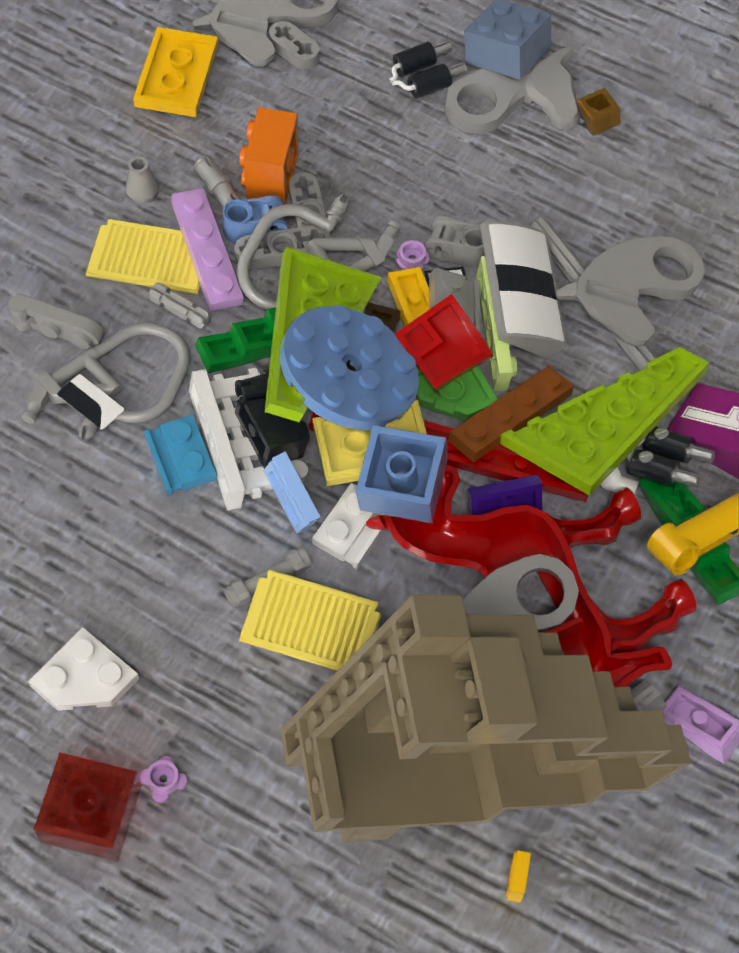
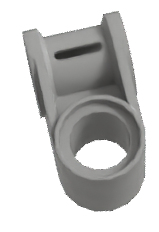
[425,216,485,268]

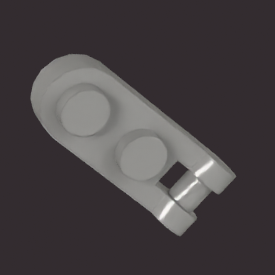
[8,295,104,349]

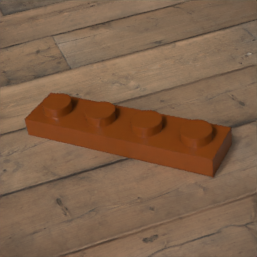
[448,366,574,463]

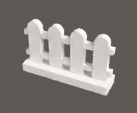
[189,367,308,511]

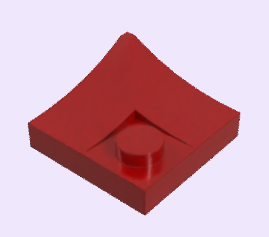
[394,294,493,392]

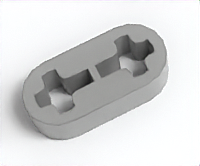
[269,21,319,70]

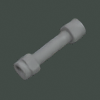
[223,547,312,608]

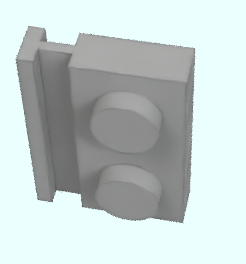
[429,267,481,333]

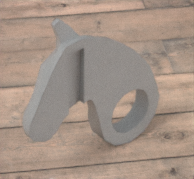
[192,0,338,67]
[445,46,580,135]
[555,236,705,346]
[463,554,579,632]

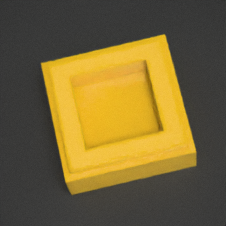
[505,850,531,903]

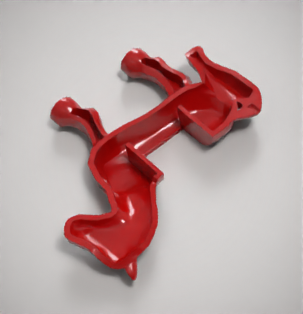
[366,464,697,687]

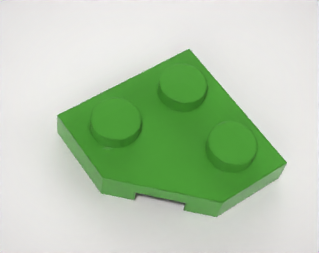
[416,366,498,421]

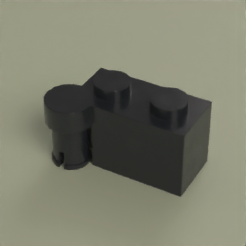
[234,369,310,469]

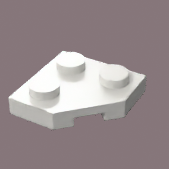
[28,627,139,711]

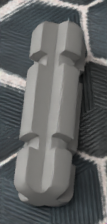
[149,282,211,329]

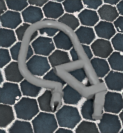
[237,193,401,310]
[21,323,190,441]

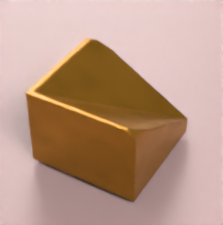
[576,88,620,136]

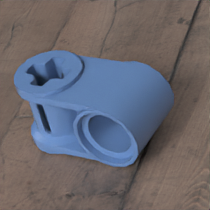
[223,196,288,243]

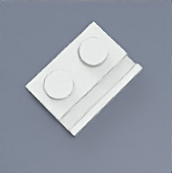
[312,483,384,570]

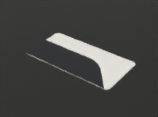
[57,374,124,429]

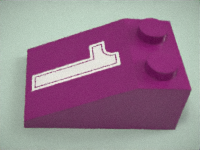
[667,383,739,479]

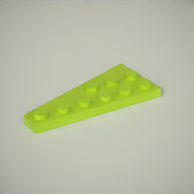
[265,246,382,422]
[500,347,710,496]

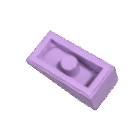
[662,685,739,764]

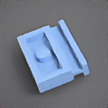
[263,451,320,535]

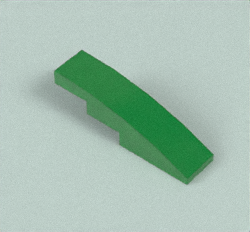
[195,307,276,373]
[639,479,739,605]

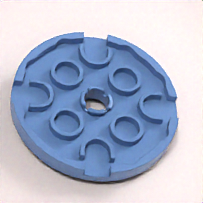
[279,305,419,430]

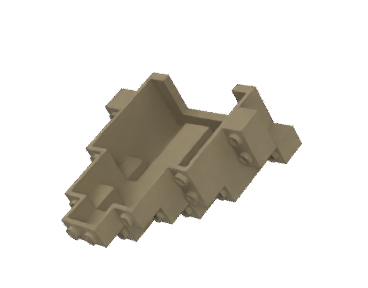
[280,594,691,842]

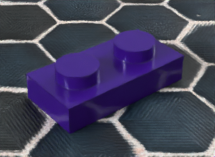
[467,475,543,515]

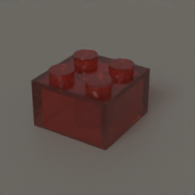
[33,752,142,862]

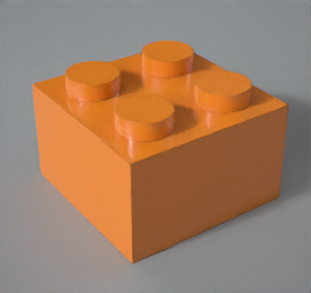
[239,107,299,205]

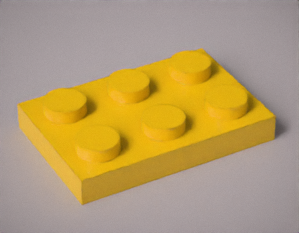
[133,27,219,118]

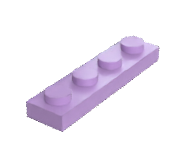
[171,188,244,312]

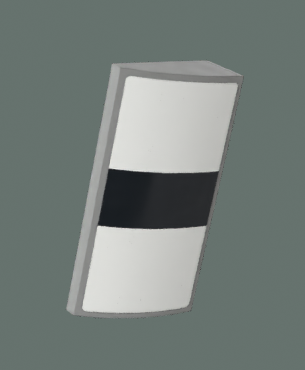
[480,221,567,359]

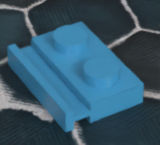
[143,414,217,496]

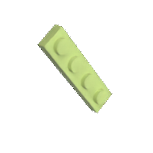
[476,256,517,391]

